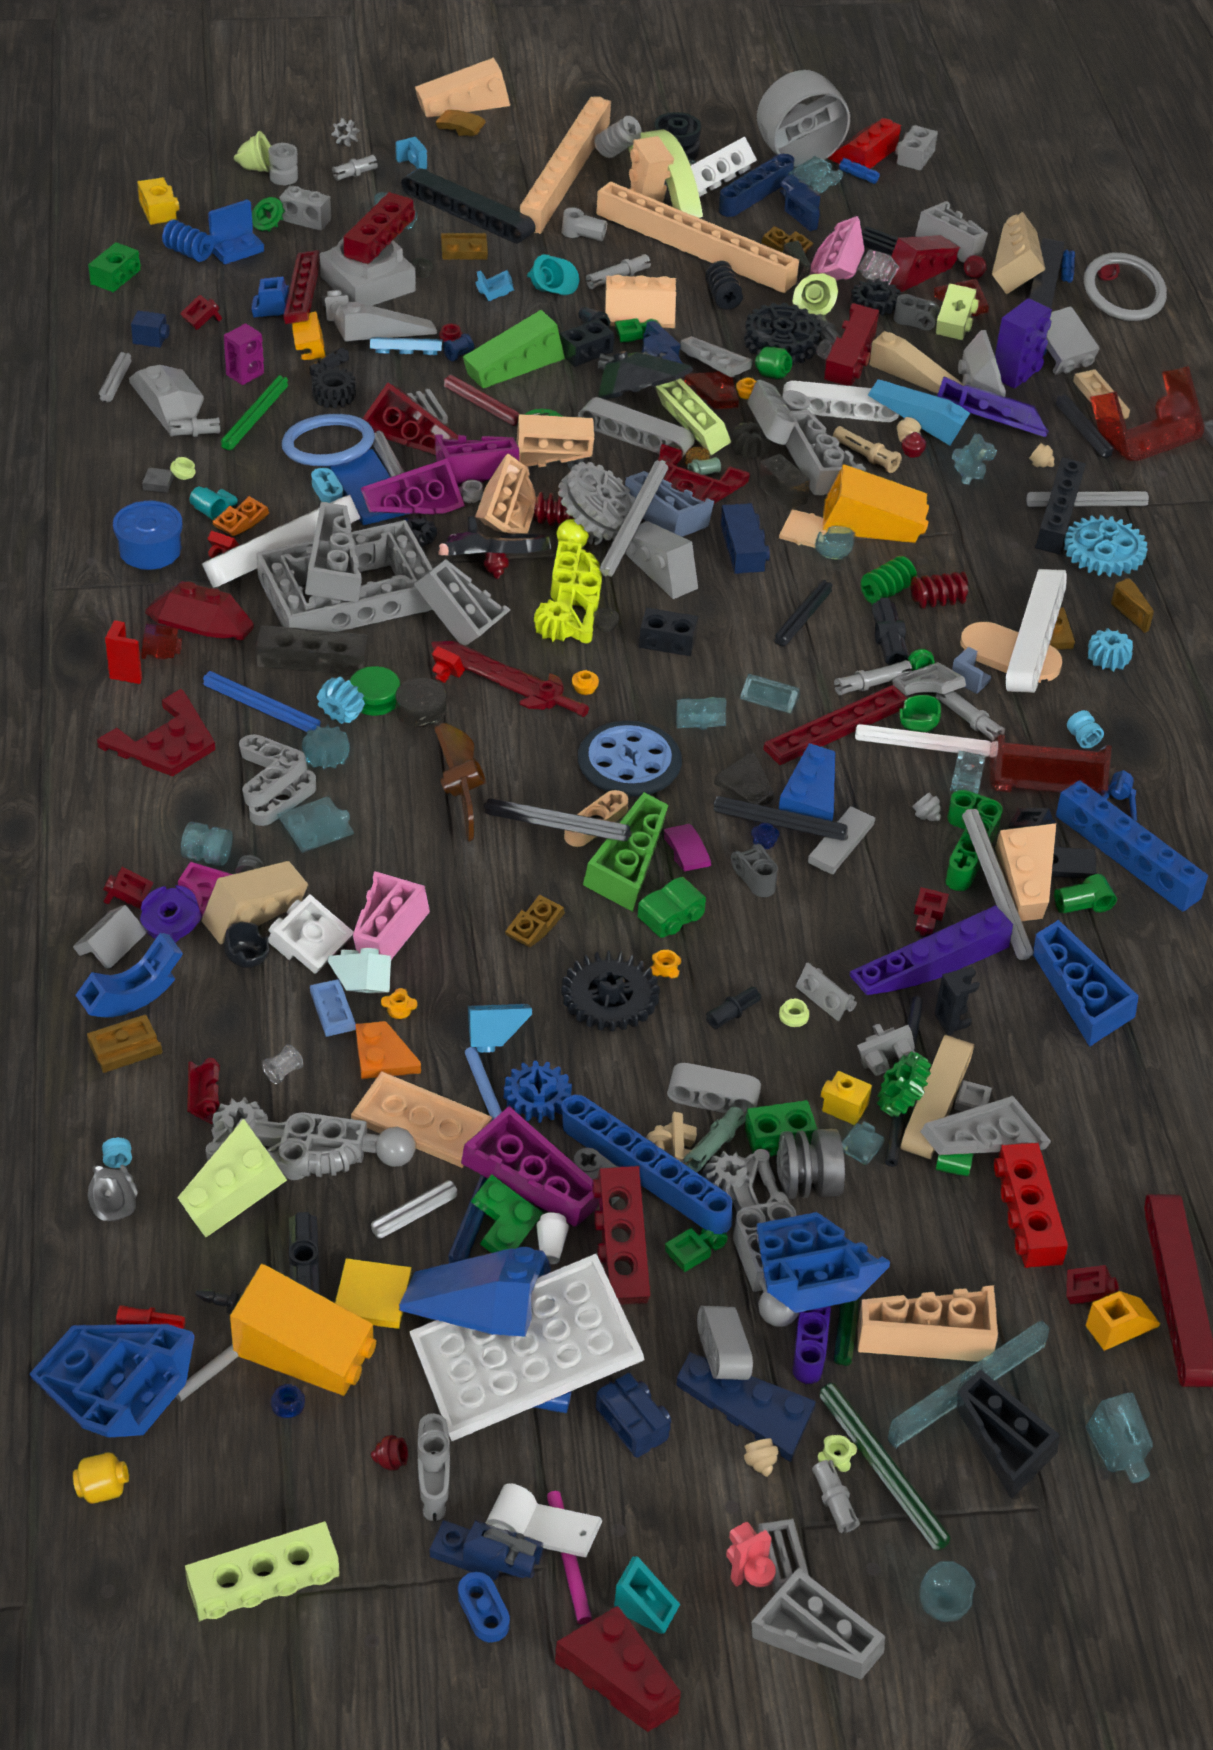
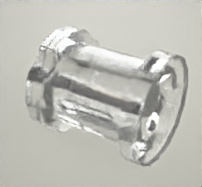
[262,1044,303,1084]

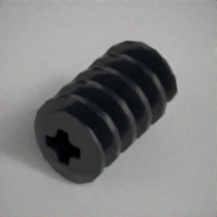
[705,260,743,310]

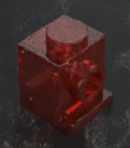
[141,623,182,659]

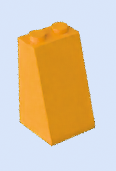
[822,464,929,543]
[230,1264,376,1396]

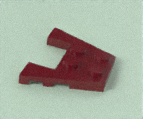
[658,444,750,505]
[97,689,216,777]

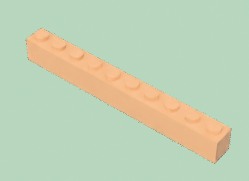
[520,97,611,234]
[597,181,799,293]

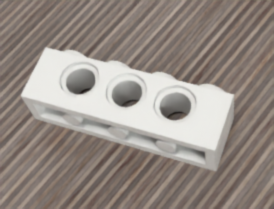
[691,137,757,197]

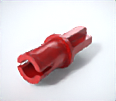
[116,1305,185,1329]

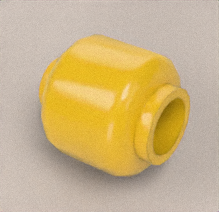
[73,1453,129,1504]

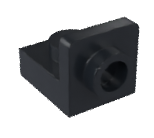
[1008,808,1057,834]

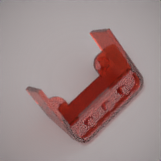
[1090,366,1204,461]
[990,735,1112,795]

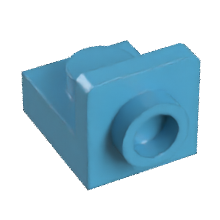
[396,137,427,169]

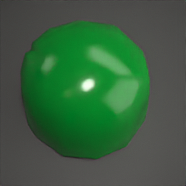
[899,695,941,732]

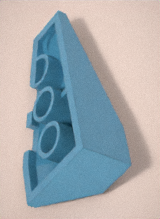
[868,379,970,446]

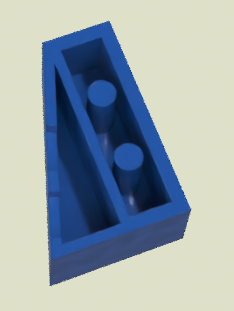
[779,743,835,821]

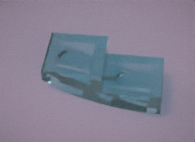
[950,750,986,794]

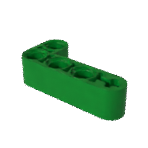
[945,790,1003,891]

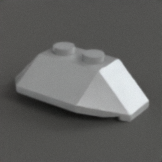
[958,330,1006,397]
[129,365,204,433]

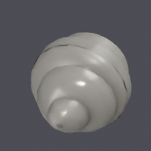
[912,792,941,821]

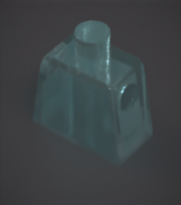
[1085,1392,1153,1483]

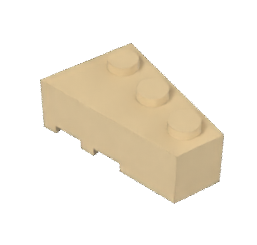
[201,861,308,945]

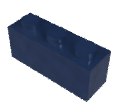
[720,503,770,574]

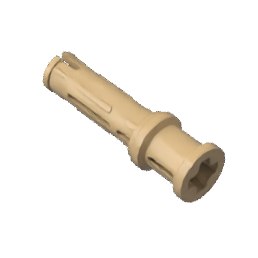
[832,426,901,473]

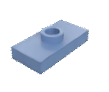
[310,979,356,1037]

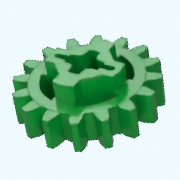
[877,1051,931,1117]

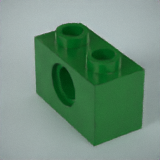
[88,242,141,292]

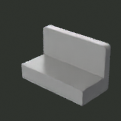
[73,905,146,969]

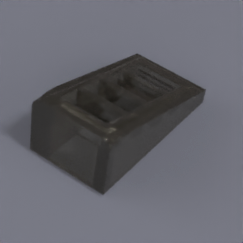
[783,241,811,282]

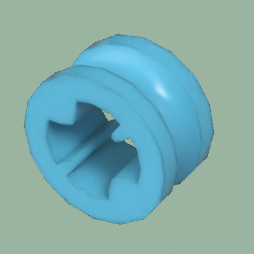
[102,1138,132,1168]

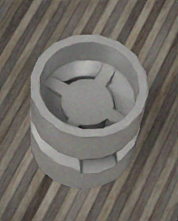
[268,143,298,185]

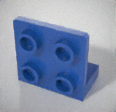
[208,200,264,265]

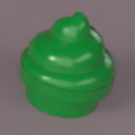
[908,649,935,671]

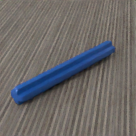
[203,671,321,735]

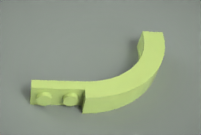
[628,130,703,218]

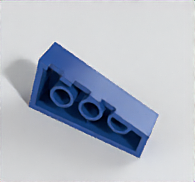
[1033,920,1139,1047]

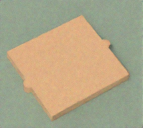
[779,509,827,549]

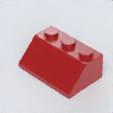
[827,118,901,169]

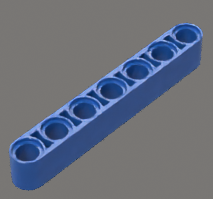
[561,1095,732,1234]

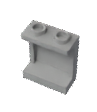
[1046,306,1100,375]

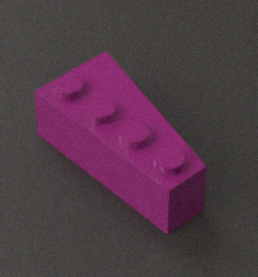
[461,1106,599,1227]

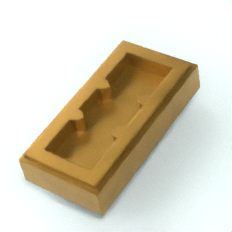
[1049,608,1075,649]

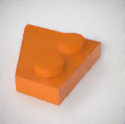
[355,1021,421,1079]

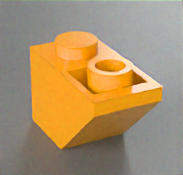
[1085,1291,1160,1351]

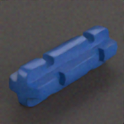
[839,158,880,184]
[1061,250,1075,282]

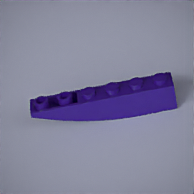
[850,905,1013,995]

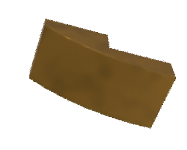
[436,110,486,137]
[761,226,813,256]
[505,894,565,947]

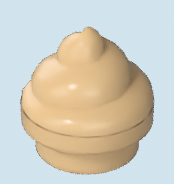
[897,417,921,442]
[1029,443,1055,468]
[744,1438,778,1477]

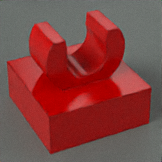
[207,531,240,559]
[432,646,465,683]

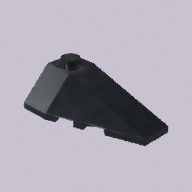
[598,351,693,399]

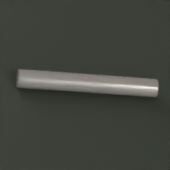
[176,1344,238,1402]

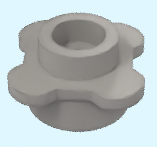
[459,480,484,503]

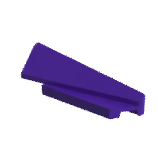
[937,376,1049,437]

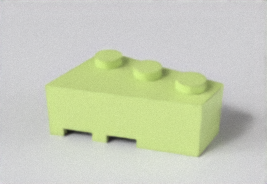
[178,1119,287,1237]

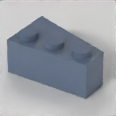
[625,471,714,537]

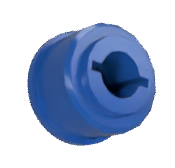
[113,501,183,570]

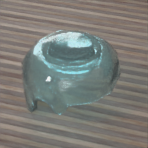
[815,526,855,559]
[919,1561,975,1622]

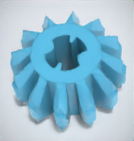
[1088,628,1133,671]
[316,676,365,724]

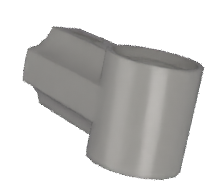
[561,207,608,241]

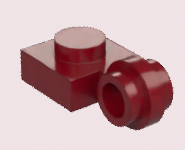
[914,887,949,937]

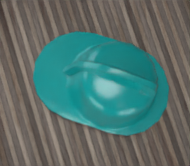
[527,255,579,295]

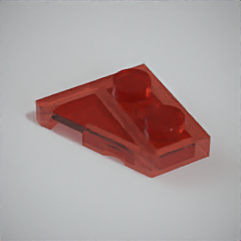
[684,371,739,409]

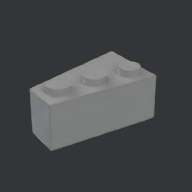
[915,201,988,263]

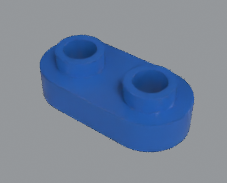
[458,1572,510,1642]

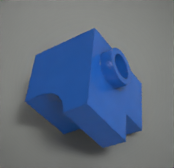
[251,277,290,317]

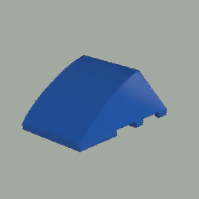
[756,1212,890,1313]

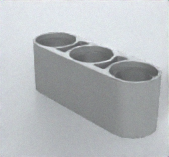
[667,1063,761,1116]
[697,1306,753,1380]

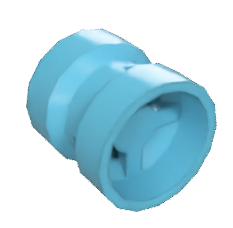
[1067,710,1104,749]

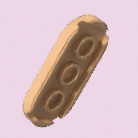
[960,622,1062,683]

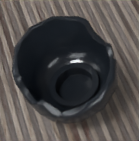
[224,922,269,968]

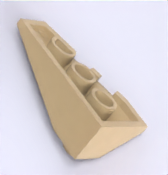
[869,331,963,394]

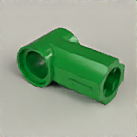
[1054,874,1117,913]

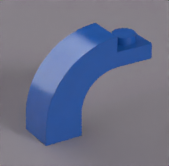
[75,933,183,1017]

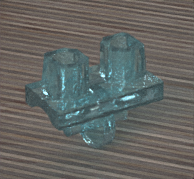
[952,433,996,484]
[676,697,726,730]

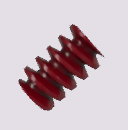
[533,491,575,526]
[911,571,968,609]

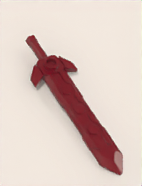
[431,641,589,718]

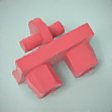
[726,1522,776,1587]

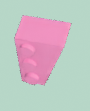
[353,871,430,960]

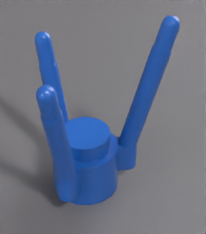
[1102,770,1137,821]

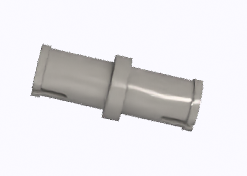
[332,154,378,181]
[169,417,220,437]
[812,1460,860,1533]

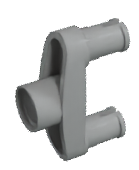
[418,1413,450,1521]

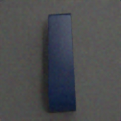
[719,153,795,217]

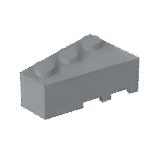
[625,521,698,599]
[414,560,510,646]
[752,1568,885,1680]

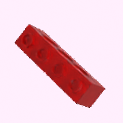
[994,1143,1068,1268]

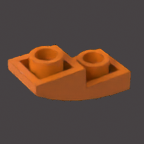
[212,496,269,536]

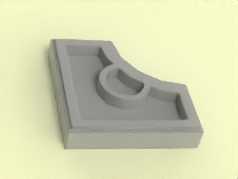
[892,662,966,695]

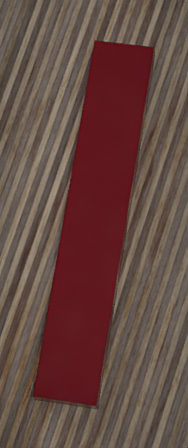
[283,250,320,324]
[763,685,907,766]

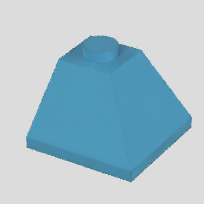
[468,1004,532,1052]

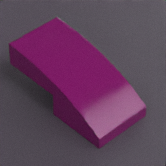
[664,824,711,872]

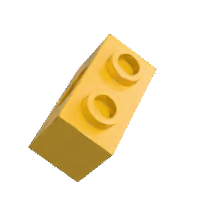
[137,177,179,225]

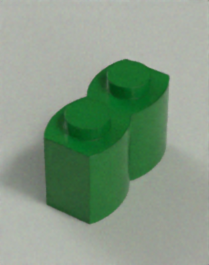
[638,877,706,938]

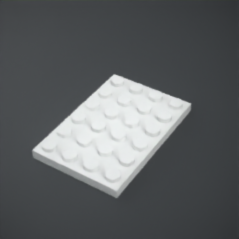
[409,1254,645,1441]

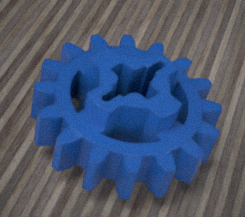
[504,1061,572,1123]

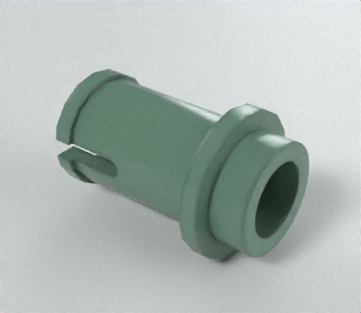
[688,457,721,475]

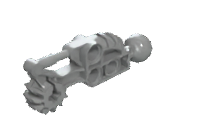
[206,1097,416,1180]
[702,1149,799,1327]

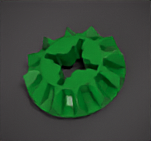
[252,197,286,232]

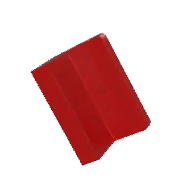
[105,620,142,684]

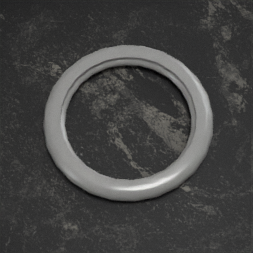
[1084,252,1167,321]

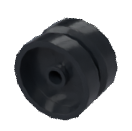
[654,112,702,162]

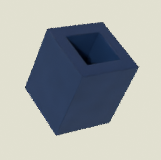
[131,311,170,348]

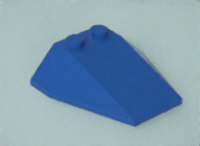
[399,1247,551,1337]
[29,1324,195,1437]

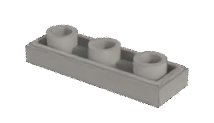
[808,806,875,874]

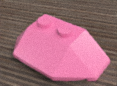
[807,216,865,281]

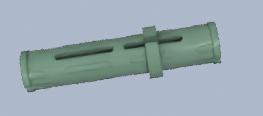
[684,1107,746,1172]

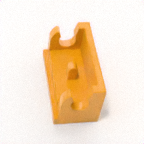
[292,312,326,360]

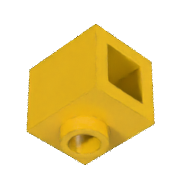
[820,1071,872,1126]

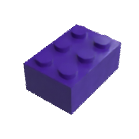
[995,298,1052,389]

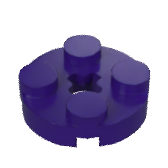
[140,885,202,943]

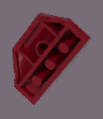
[145,581,254,640]

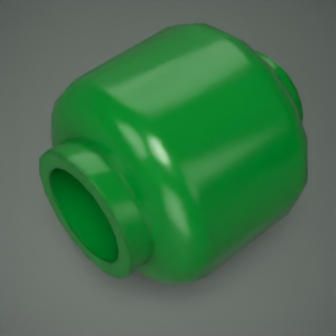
[755,347,792,379]

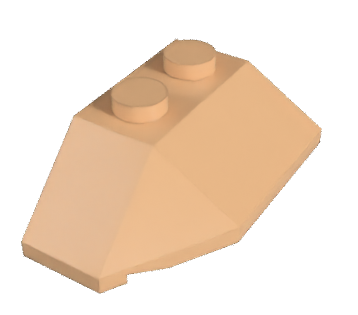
[475,454,536,534]

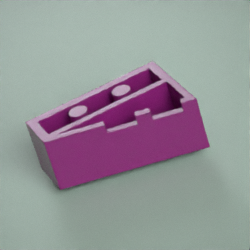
[435,434,519,485]

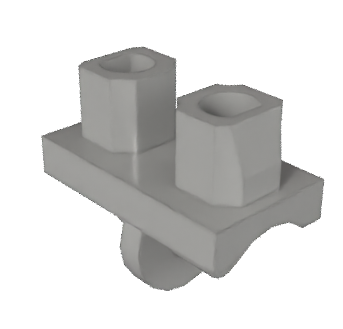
[857,1024,915,1076]

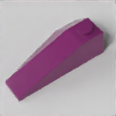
[361,458,465,514]

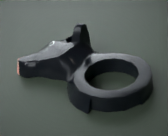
[438,516,551,555]

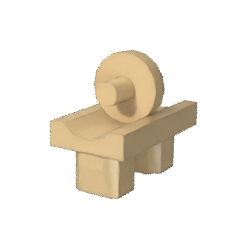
[646,1111,697,1165]

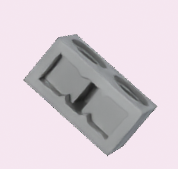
[895,125,938,171]
[280,186,331,231]

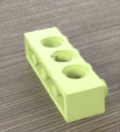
[655,378,731,455]
[185,1521,339,1621]

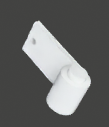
[486,1483,602,1557]

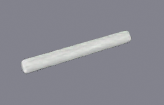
[855,724,991,757]

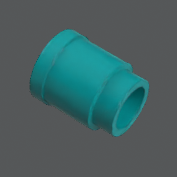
[189,486,238,520]

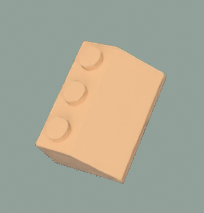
[605,275,676,328]

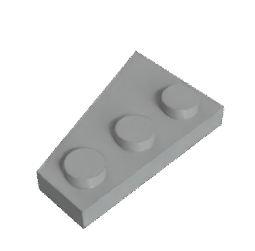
[680,336,753,377]

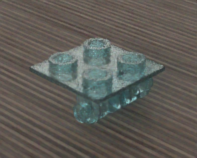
[277,796,354,853]

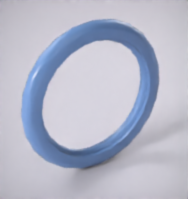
[282,414,375,466]

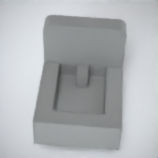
[321,290,349,321]

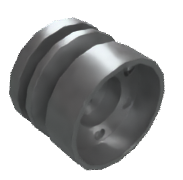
[777,1129,845,1199]

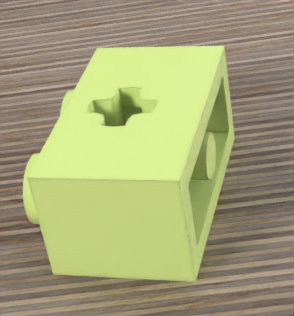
[936,283,979,340]

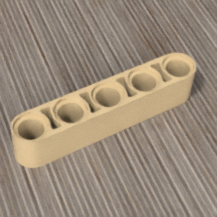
[900,1035,974,1159]

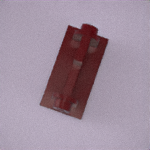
[187,1058,220,1125]

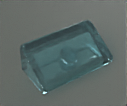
[740,673,801,714]

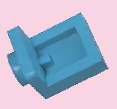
[476,270,514,301]

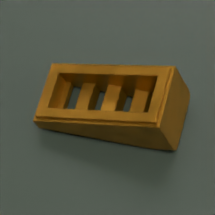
[1111,578,1154,633]

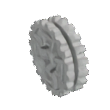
[558,462,635,540]

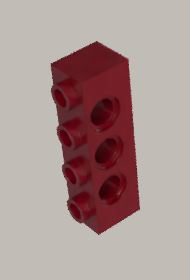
[343,192,415,264]
[592,1166,650,1305]

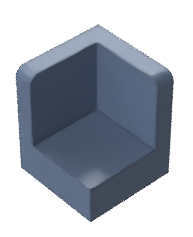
[952,647,991,694]

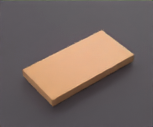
[351,1071,492,1168]

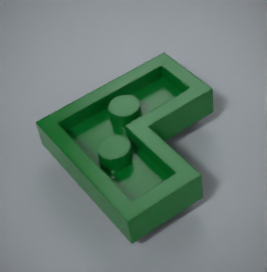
[471,1174,543,1253]

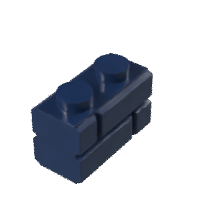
[596,1373,671,1458]

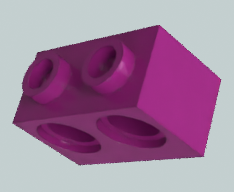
[224,324,264,385]

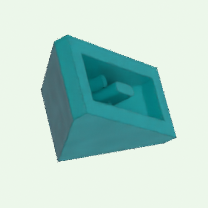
[614,1556,680,1634]

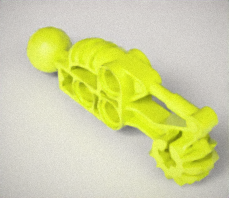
[534,519,602,643]

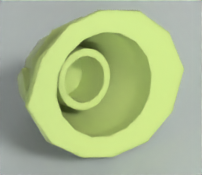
[233,131,271,172]
[792,273,838,315]

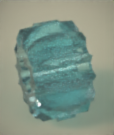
[302,724,350,770]

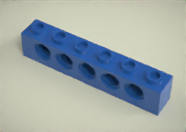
[1055,780,1208,912]

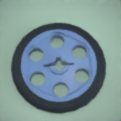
[578,720,682,797]

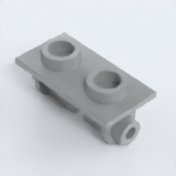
[796,963,857,1021]

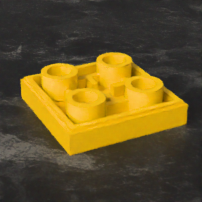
[335,1259,411,1329]

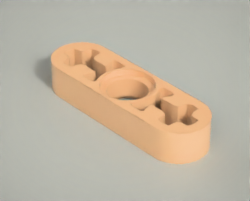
[564,790,629,847]

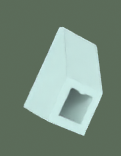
[328,948,391,993]

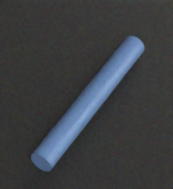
[464,1047,502,1120]

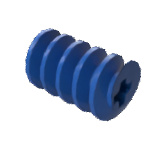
[162,219,215,262]

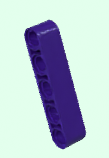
[792,1306,831,1384]

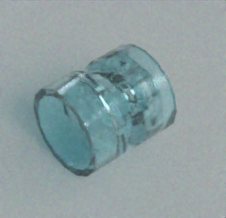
[181,821,233,866]

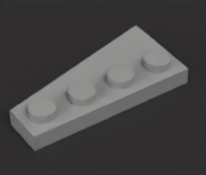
[920,1096,1051,1155]

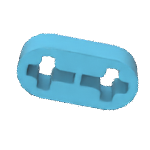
[311,468,343,503]

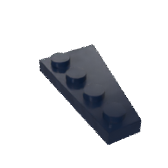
[676,1352,816,1463]

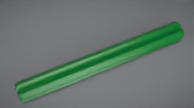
[221,375,288,451]

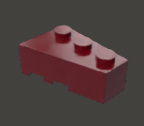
[883,235,960,292]
[824,303,879,386]
[555,1606,681,1732]

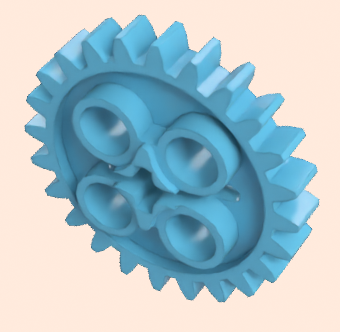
[1064,515,1147,577]

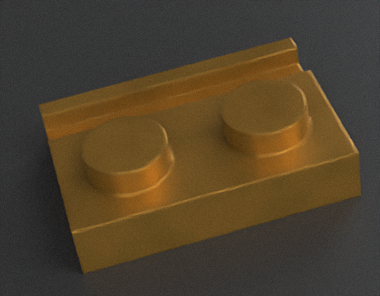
[441,233,488,260]
[87,1014,162,1073]

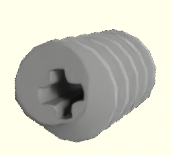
[594,116,642,158]

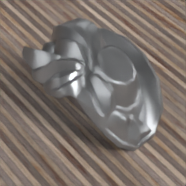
[88,1165,138,1221]

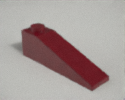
[362,382,459,455]

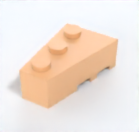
[629,136,674,203]
[516,414,594,468]
[995,823,1056,921]

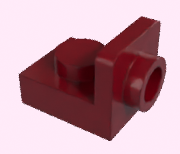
[180,295,222,330]
[103,867,153,909]
[1066,1265,1119,1304]

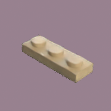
[1073,369,1130,422]

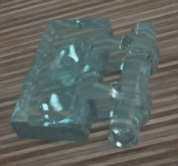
[788,156,843,194]

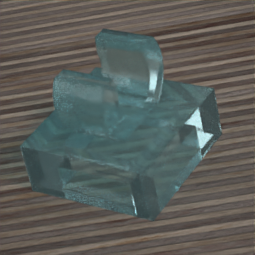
[842,1121,884,1165]

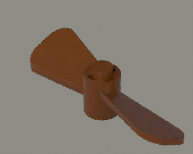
[435,723,486,842]

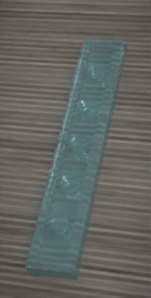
[888,1321,1050,1449]

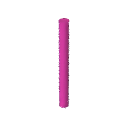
[547,1491,592,1624]

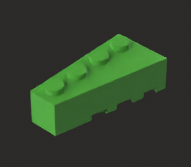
[463,310,565,389]
[583,792,668,912]

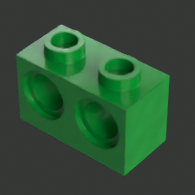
[744,1100,818,1157]

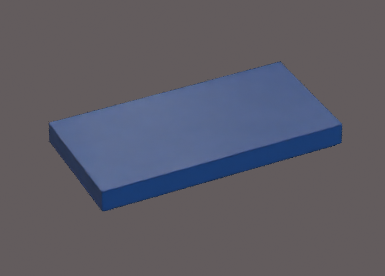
[326,449,410,525]

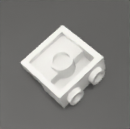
[268,894,354,974]

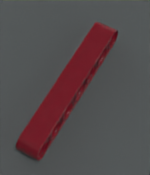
[1144,1194,1213,1387]

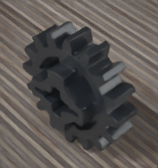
[850,279,900,316]

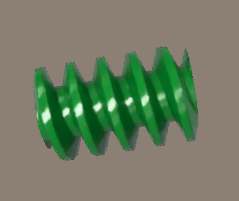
[860,556,917,605]

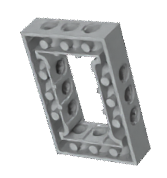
[257,520,433,642]

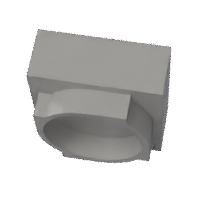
[320,239,415,306]

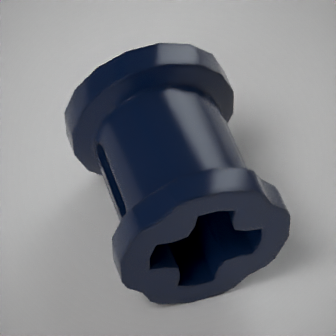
[443,333,475,362]

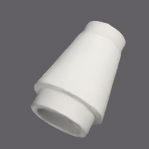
[536,1213,569,1264]

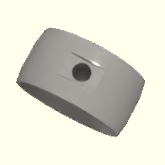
[757,70,850,167]

